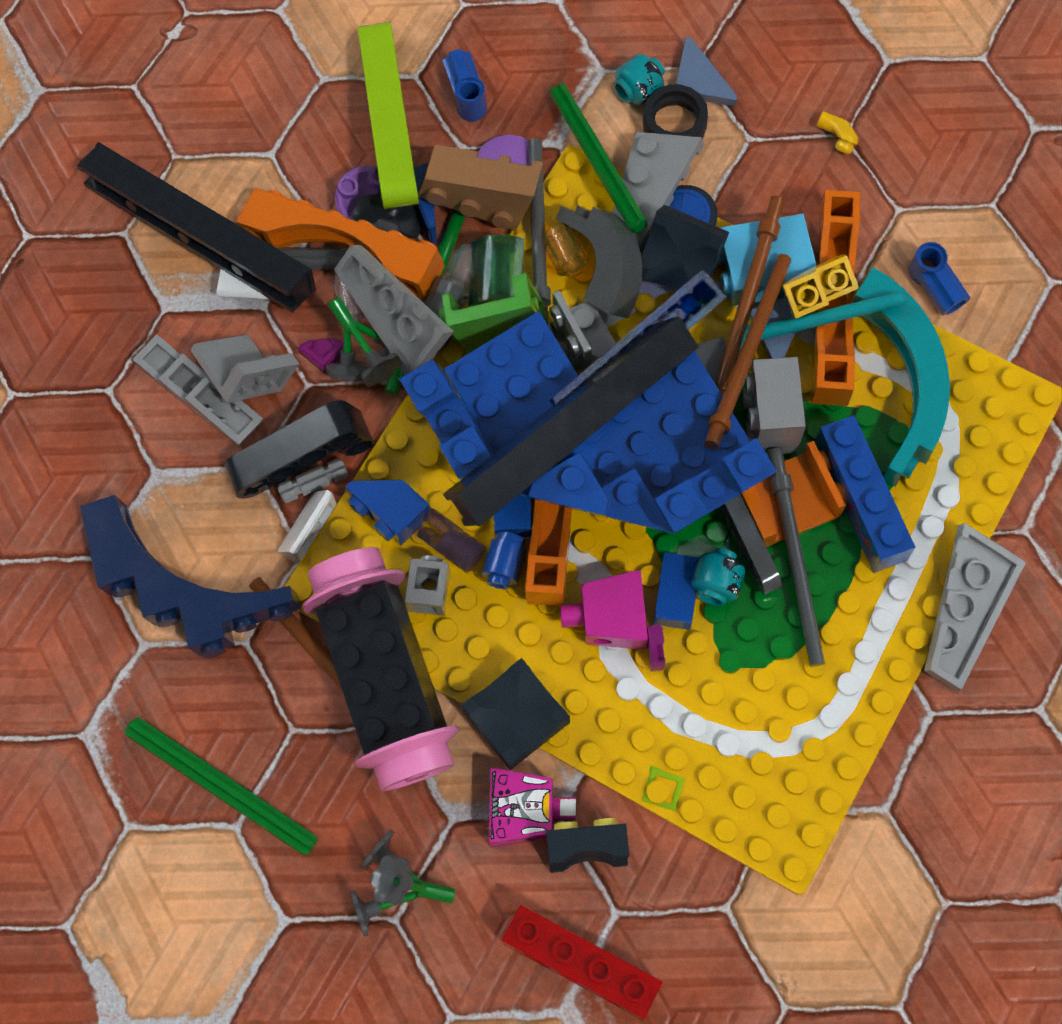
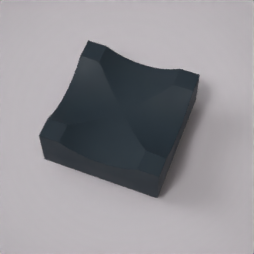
[641,205,729,303]
[461,658,570,770]
[546,818,629,873]

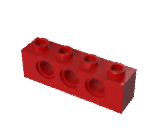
[501,905,663,1021]

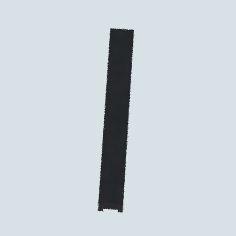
[77,142,316,313]
[443,316,699,526]

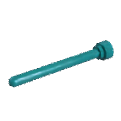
[739,292,906,353]

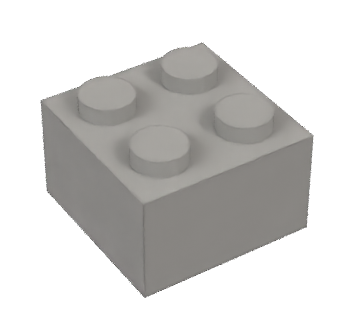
[741,357,806,454]

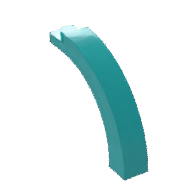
[853,267,950,487]

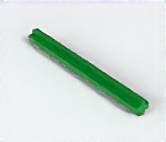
[550,83,648,234]
[125,718,318,856]

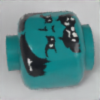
[613,54,665,105]
[691,548,745,607]

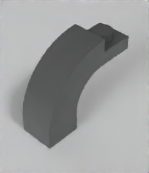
[556,205,642,319]

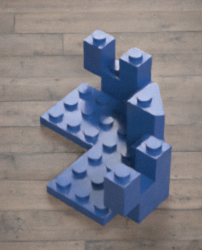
[399,311,777,534]

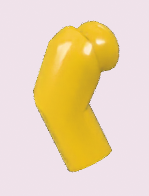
[816,111,858,154]

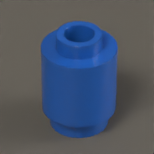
[481,531,527,590]

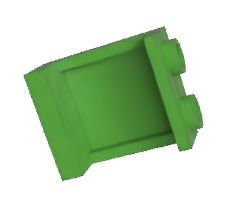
[439,273,547,353]

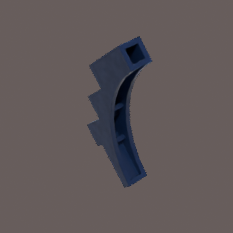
[80,495,302,658]

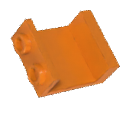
[741,441,847,547]

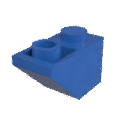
[345,480,432,546]

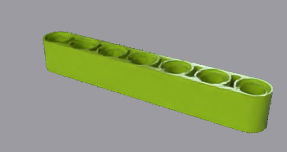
[358,21,419,209]

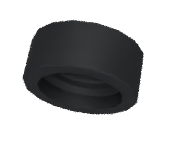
[643,84,708,139]

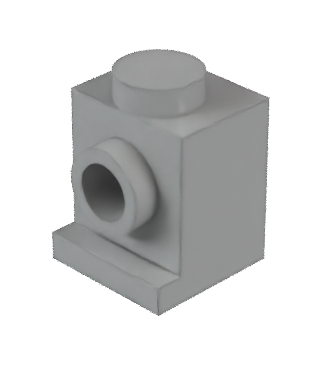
[404,555,450,616]

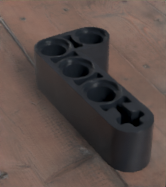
[224,400,374,499]

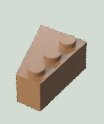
[418,144,543,231]

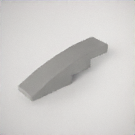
[132,334,263,446]

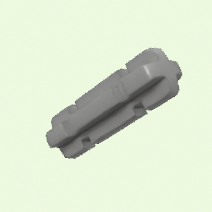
[277,458,348,503]

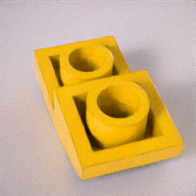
[782,254,859,319]

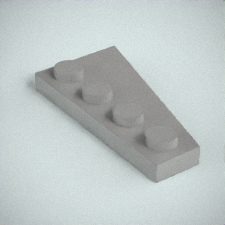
[612,132,704,255]
[334,245,454,375]
[924,523,1026,691]

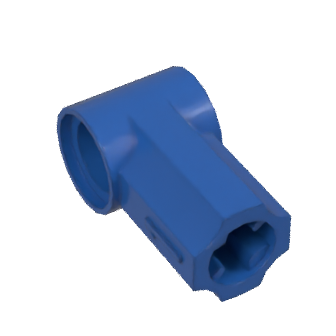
[442,49,487,121]
[909,242,971,316]

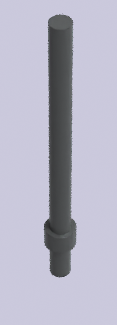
[528,138,551,325]
[767,447,825,667]

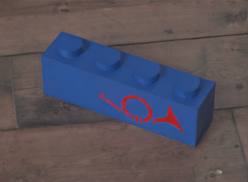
[815,415,916,573]

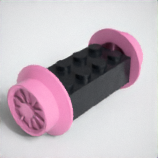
[302,547,459,792]

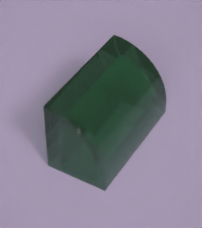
[468,234,524,307]

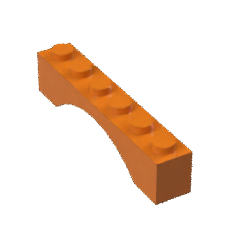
[236,188,445,301]
[811,190,861,406]
[525,500,572,606]

